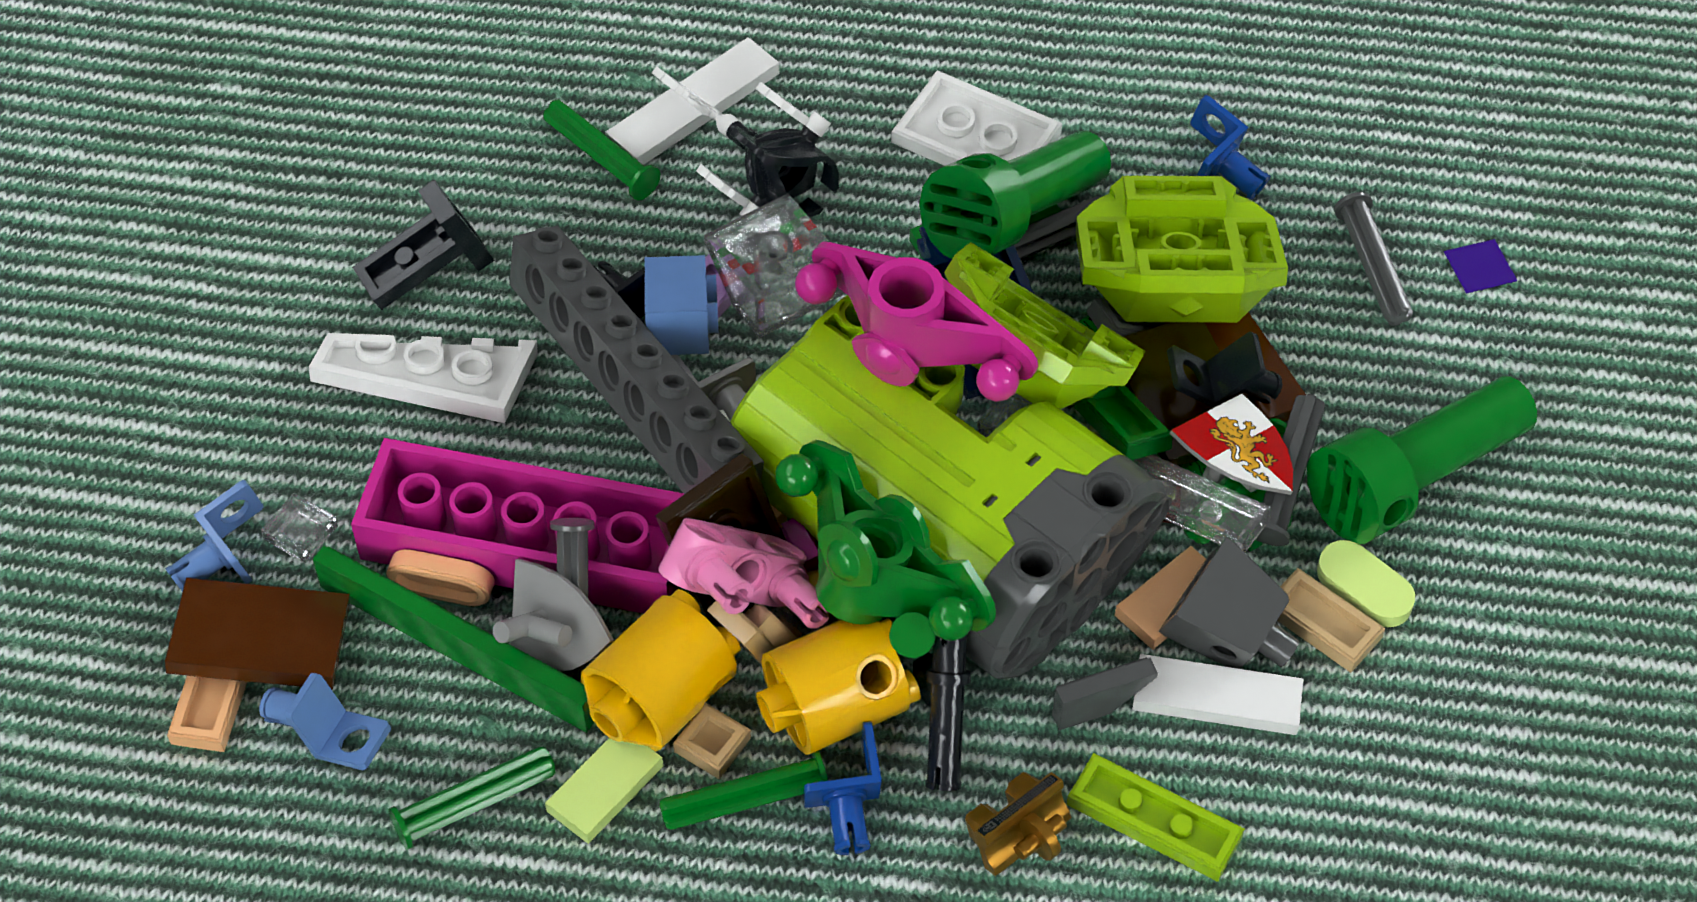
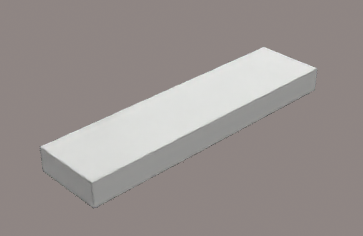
[605,37,779,165]

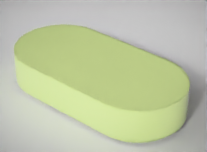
[1317,540,1415,627]

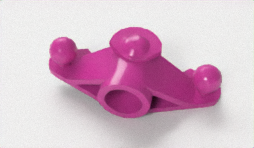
[795,242,1039,402]

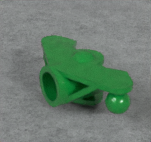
[775,440,996,641]

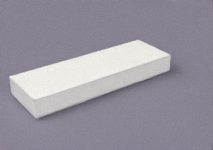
[1132,654,1303,735]

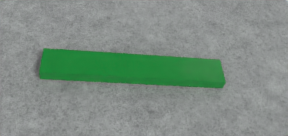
[313,546,594,733]

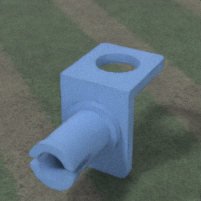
[165,480,264,592]
[259,673,391,770]

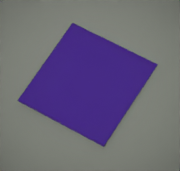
[1443,239,1518,294]

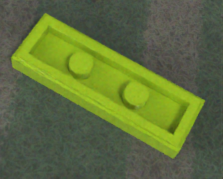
[1066,753,1245,882]

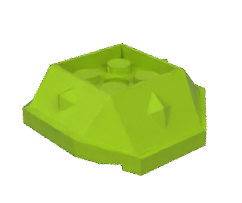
[1075,176,1288,323]
[944,242,1145,409]

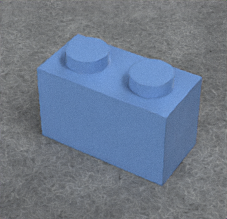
[645,255,719,355]

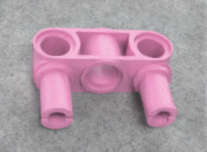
[658,518,829,629]

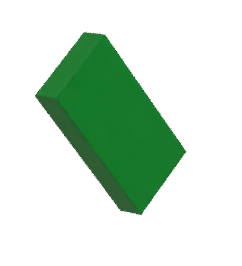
[1075,386,1173,460]

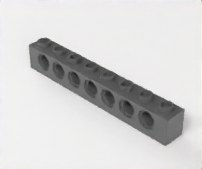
[509,226,764,494]

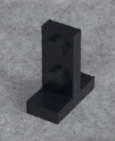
[352,179,495,310]

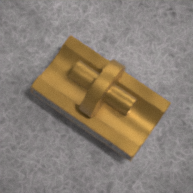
[965,771,1071,876]

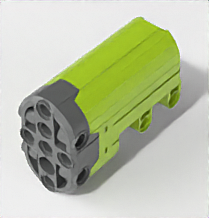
[730,295,1172,679]

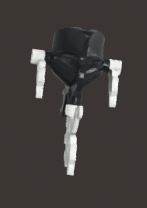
[652,66,839,226]

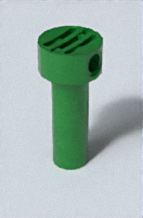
[919,131,1111,259]
[1307,376,1537,545]

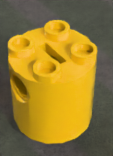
[581,589,741,752]
[756,618,921,755]

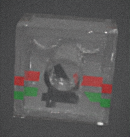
[704,193,843,338]

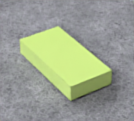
[545,738,663,844]

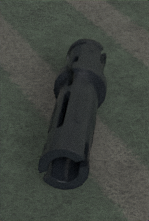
[925,635,971,791]

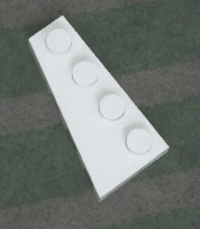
[309,333,538,423]

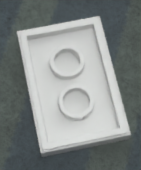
[891,70,1062,166]

